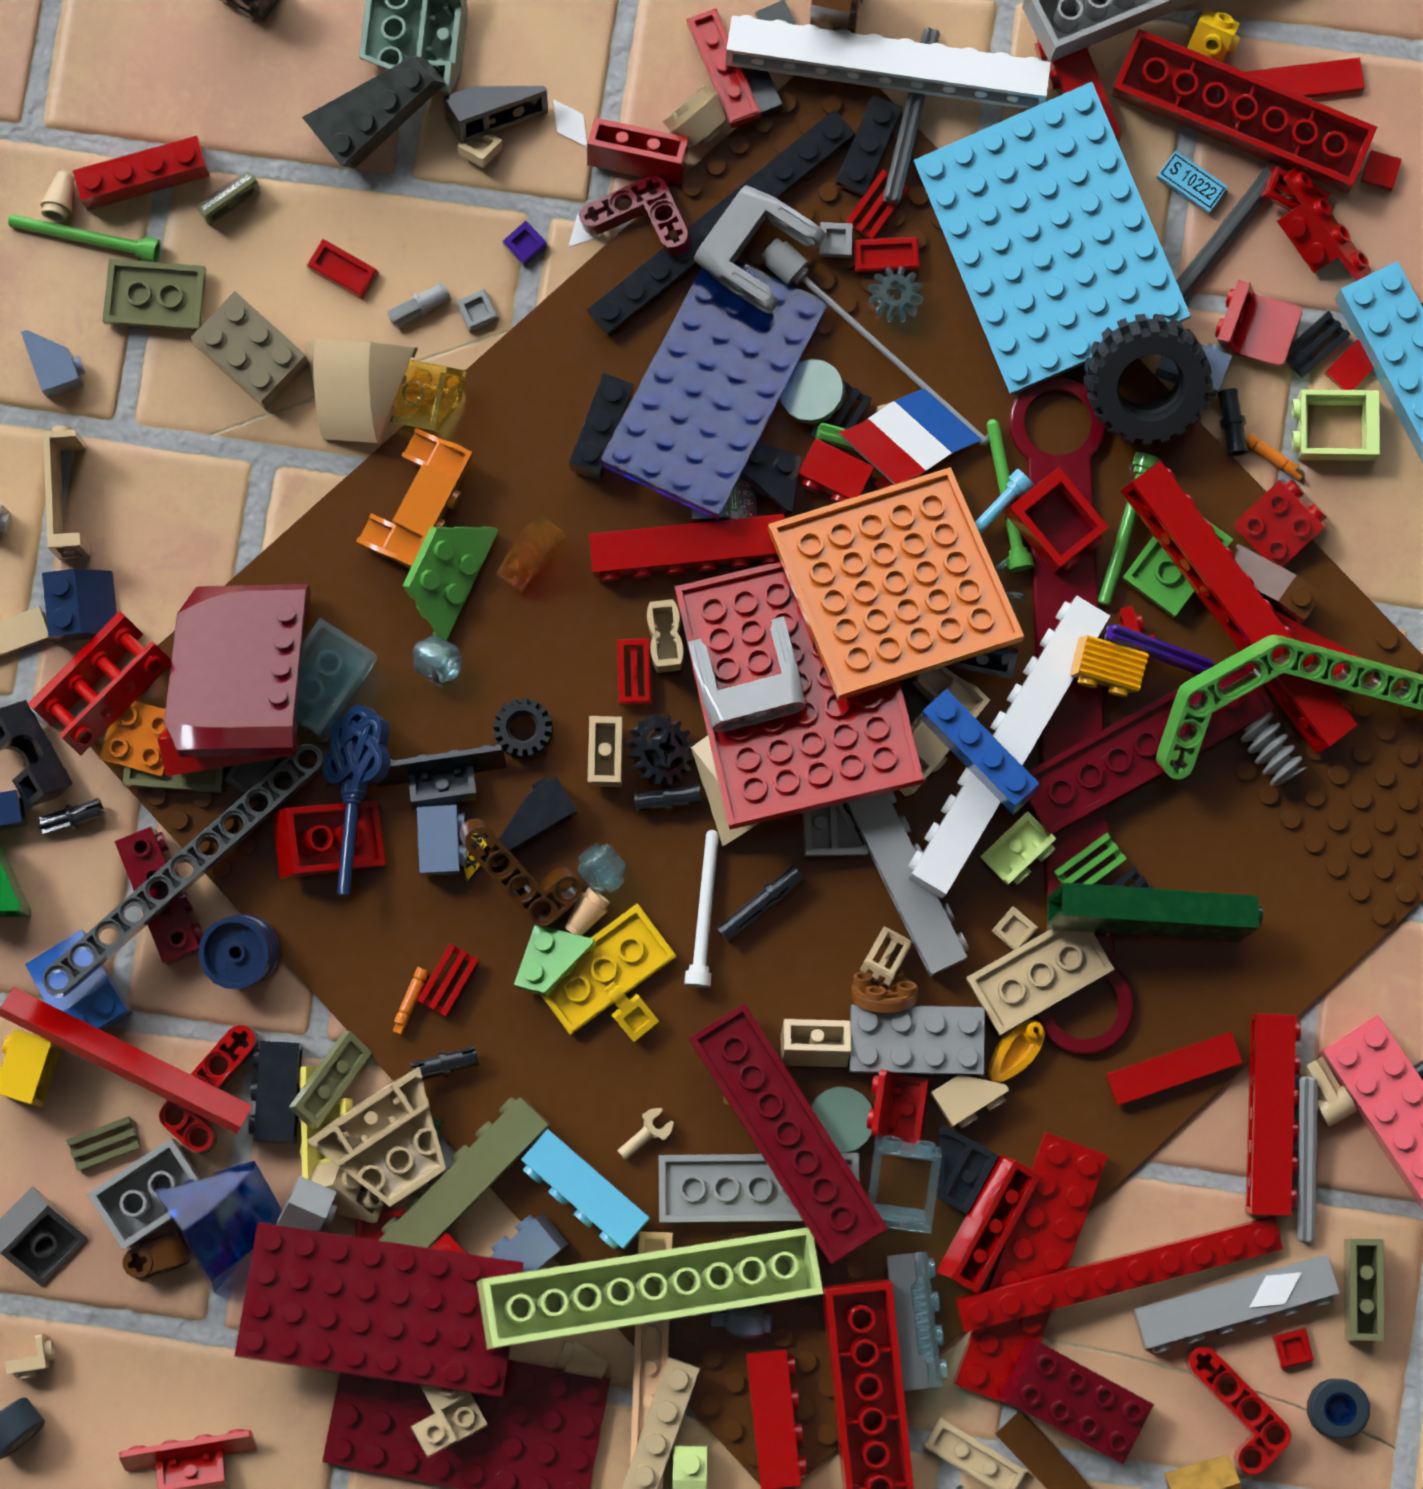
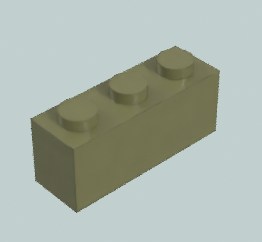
[1344,1238,1384,1341]

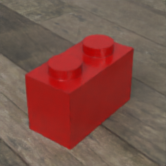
[798,439,874,503]

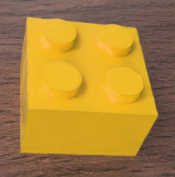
[0,1029,62,1107]

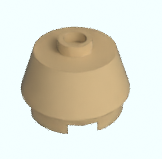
[662,84,727,148]

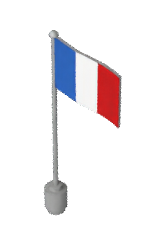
[761,238,989,485]

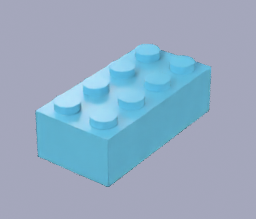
[521,1129,651,1249]

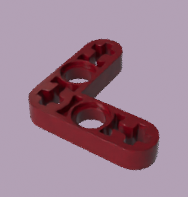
[579,175,692,256]

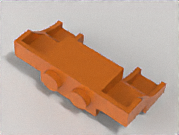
[356,428,474,569]

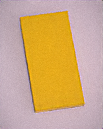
[541,903,677,1035]

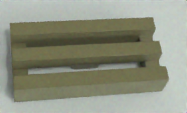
[66,1116,141,1171]

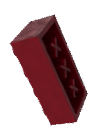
[998,1338,1154,1465]

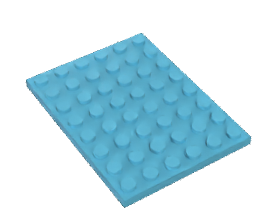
[914,82,1191,395]

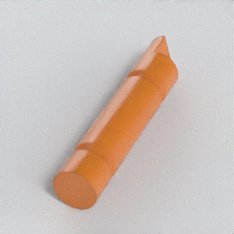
[1246,433,1303,481]
[392,967,429,1035]

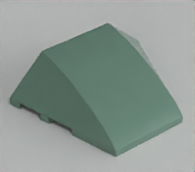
[359,0,468,94]

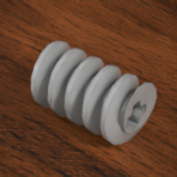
[1240,712,1307,787]

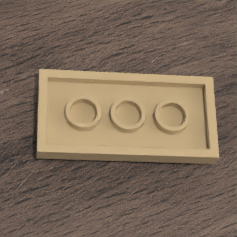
[966,930,1114,1036]

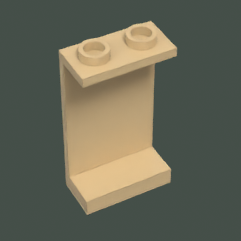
[43,426,91,559]

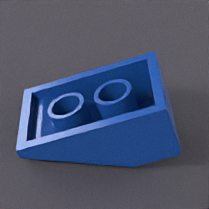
[25,929,133,1031]

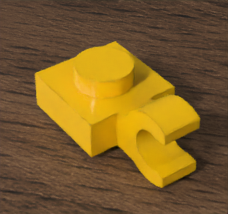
[604,981,659,1042]

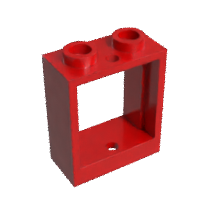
[1004,467,1109,573]

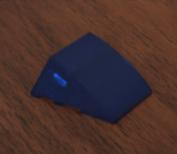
[155,1161,282,1293]

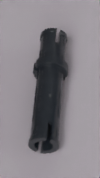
[716,865,806,944]

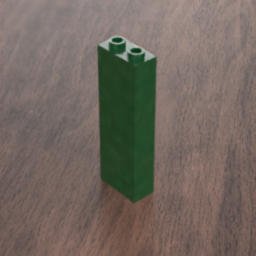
[1047,883,1263,942]

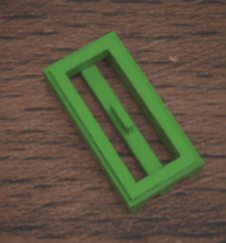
[1054,833,1127,884]

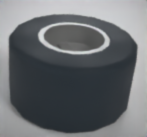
[0,1397,45,1459]

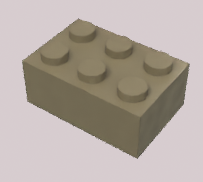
[190,291,309,410]

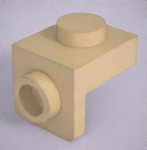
[4,1334,55,1380]

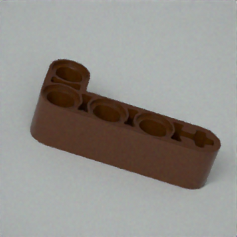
[459,819,583,927]

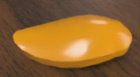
[988,1020,1045,1082]

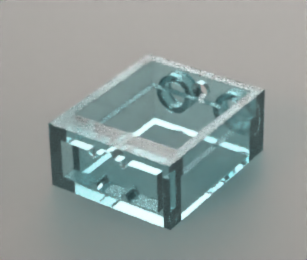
[868,1136,942,1234]

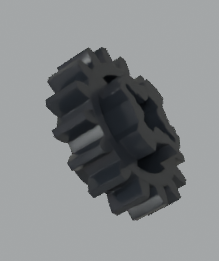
[625,714,695,787]

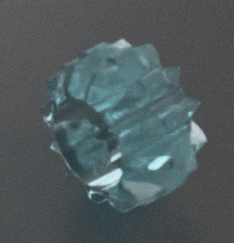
[868,267,923,322]

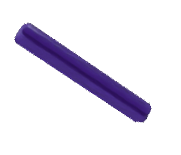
[1104,624,1214,675]

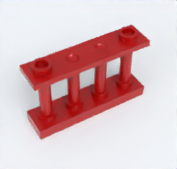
[28,611,171,756]

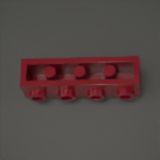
[114,826,204,965]

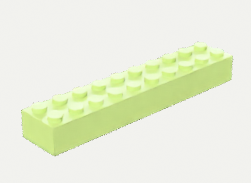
[477,1228,823,1349]

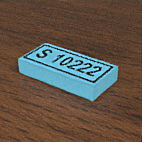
[1156,150,1228,215]

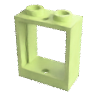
[1291,390,1380,461]

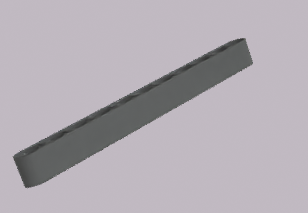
[43,744,323,998]

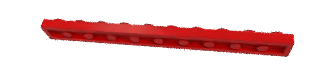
[955,1216,1283,1332]

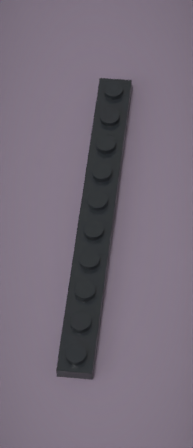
[587,109,855,337]

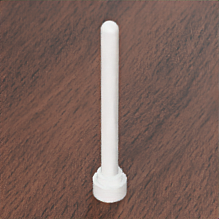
[684,830,719,988]

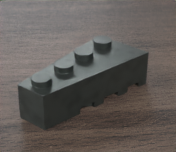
[302,56,447,169]

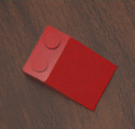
[272,800,386,879]

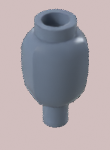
[711,1306,773,1339]

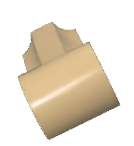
[1299,1056,1357,1128]

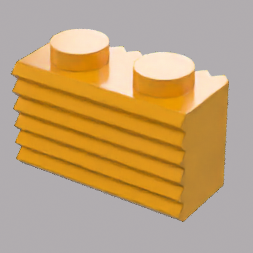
[1069,635,1148,697]

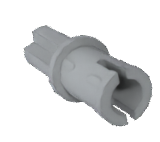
[387,282,451,328]

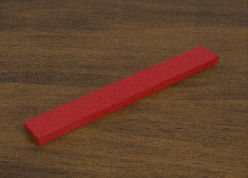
[0,987,253,1134]

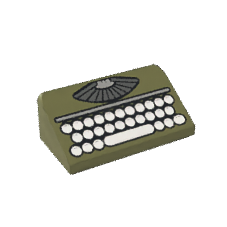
[196,171,260,225]

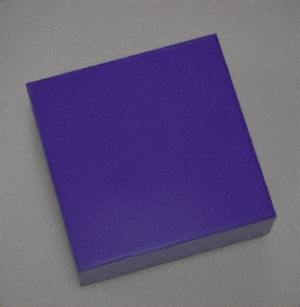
[502,221,548,267]

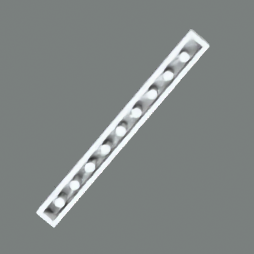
[725,15,1051,109]
[907,596,1110,898]

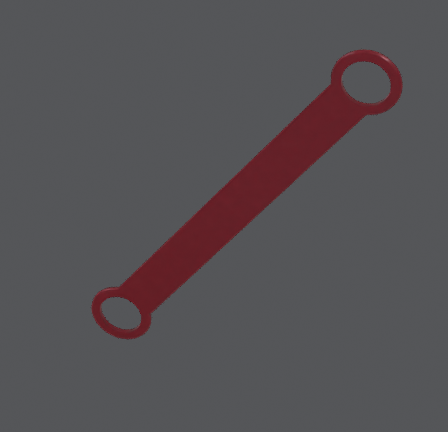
[1009,375,1134,1055]

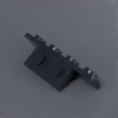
[377,745,507,809]

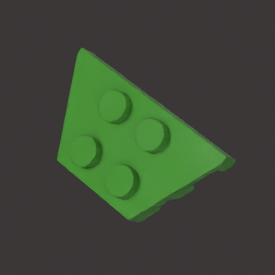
[403,526,499,642]

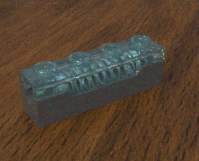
[886,1252,948,1391]

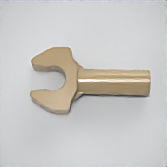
[617,1108,674,1160]

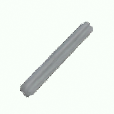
[1297,1076,1318,1242]

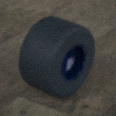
[1307,1378,1370,1439]

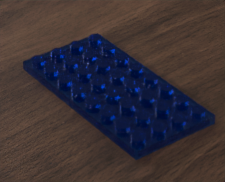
[600,260,828,520]

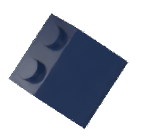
[42,569,117,643]

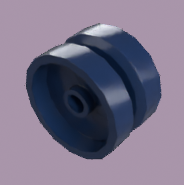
[199,914,281,989]

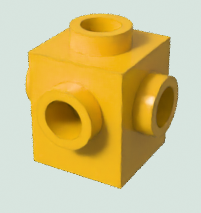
[1187,8,1241,62]

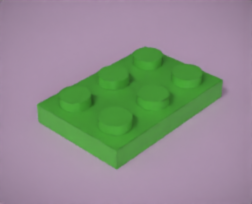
[1121,516,1233,618]

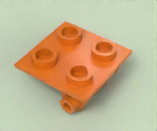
[99,701,166,776]

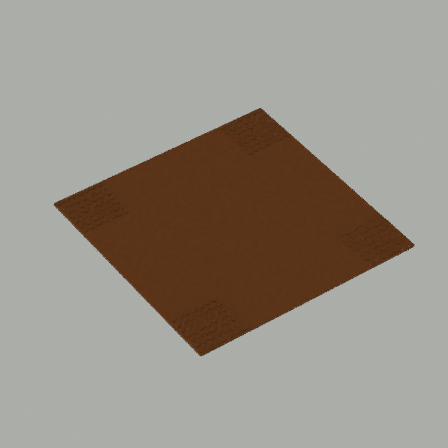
[90,75,1423,1489]

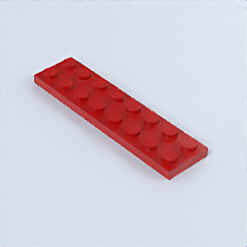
[953,1131,1108,1406]

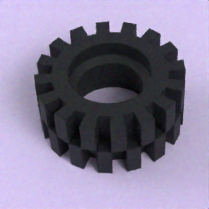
[493,697,553,760]

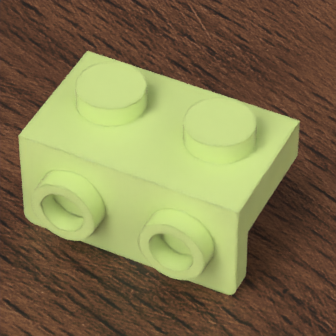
[980,811,1056,886]

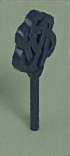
[322,704,391,897]

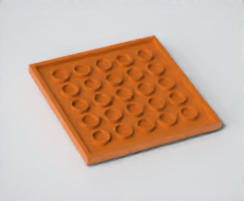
[767,467,1024,700]

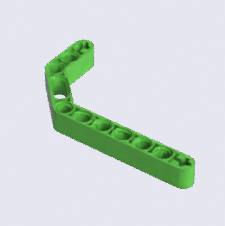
[1156,635,1423,779]

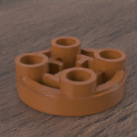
[851,968,918,1013]

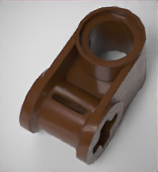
[122,1231,190,1279]

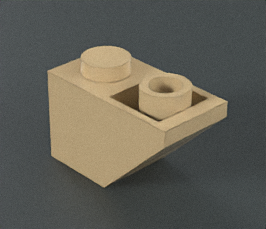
[930,1074,1009,1129]
[311,1161,384,1223]

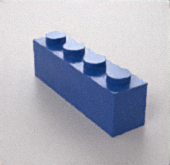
[921,689,1039,815]

